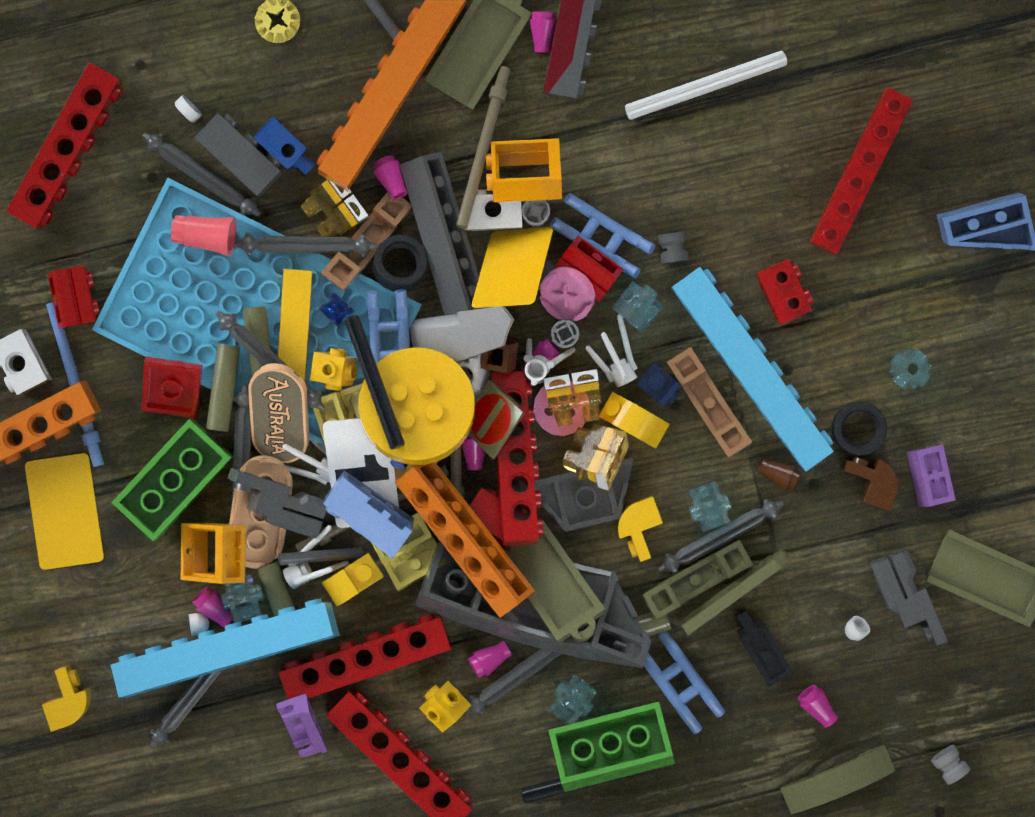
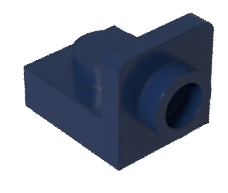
[636,363,681,406]

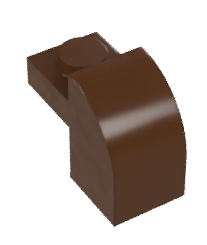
[481,335,519,373]
[841,457,898,511]

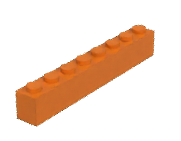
[316,0,468,192]

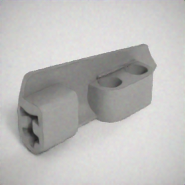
[410,306,514,363]

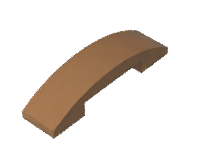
[321,192,412,291]
[667,347,752,458]

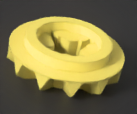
[254,0,300,43]

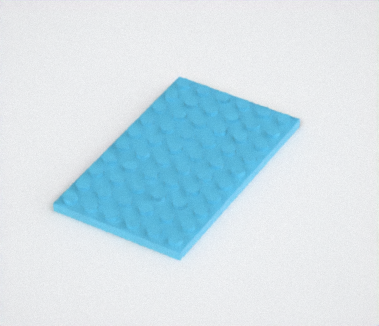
[92,178,422,446]

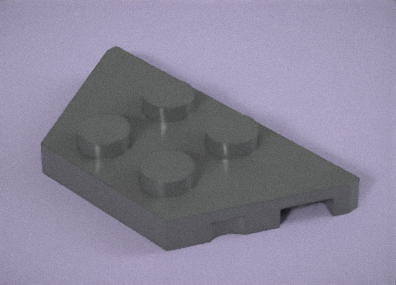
[534,457,634,532]

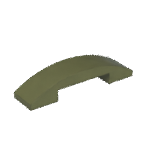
[642,540,753,620]
[780,744,895,814]

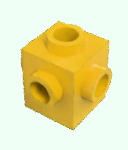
[310,348,358,391]
[419,681,471,733]

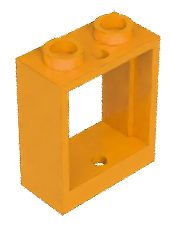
[486,138,562,202]
[181,522,246,584]

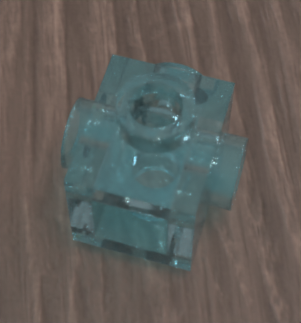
[611,281,664,333]
[888,348,932,390]
[688,481,732,532]
[221,574,264,623]
[548,675,597,725]

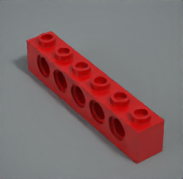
[6,62,123,230]
[808,87,913,256]
[490,371,543,546]
[279,613,452,699]
[326,689,473,817]

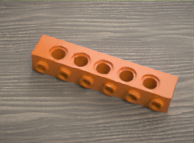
[0,381,101,465]
[395,462,535,618]

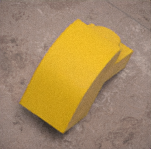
[599,392,670,449]
[617,496,663,562]
[322,553,384,606]
[42,664,91,732]

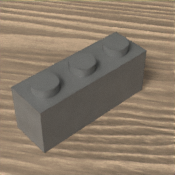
[195,113,283,197]

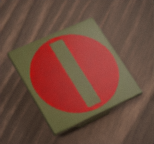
[468,379,524,459]

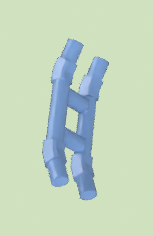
[549,193,655,278]
[367,289,410,363]
[644,631,725,734]

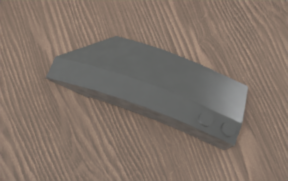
[415,540,651,668]

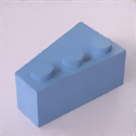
[936,192,1035,250]
[323,471,414,559]

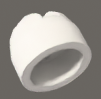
[188,613,209,636]
[845,616,870,641]

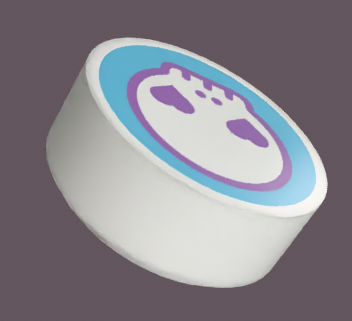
[175,95,202,122]

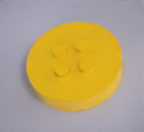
[359,347,475,465]

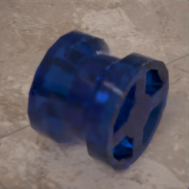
[319,292,354,328]

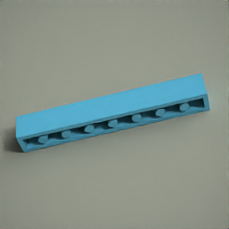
[671,267,834,472]
[111,598,340,698]

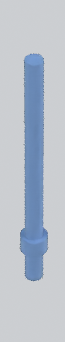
[46,302,104,467]

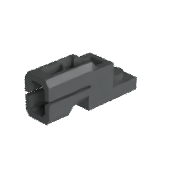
[228,468,326,538]
[868,548,947,646]

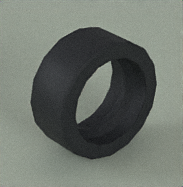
[372,235,428,292]
[832,402,888,456]

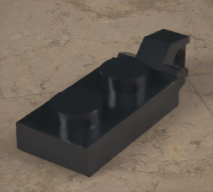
[735,609,793,687]

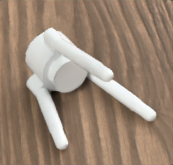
[585,314,638,387]
[524,338,576,386]
[282,439,330,485]
[283,525,349,589]

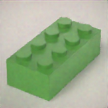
[111,419,234,541]
[548,702,675,792]

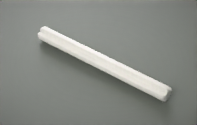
[625,51,787,119]

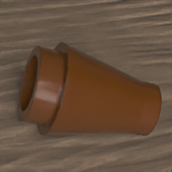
[758,458,802,492]

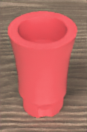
[171,215,237,257]

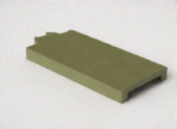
[425,0,532,111]
[502,521,606,644]
[925,529,1035,627]
[679,549,789,635]

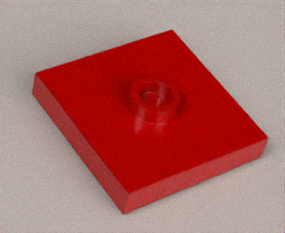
[141,356,203,419]

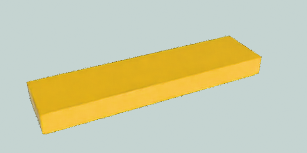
[278,269,313,382]

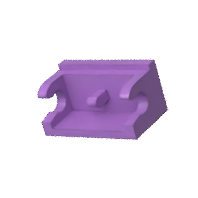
[906,445,956,507]
[276,693,327,757]

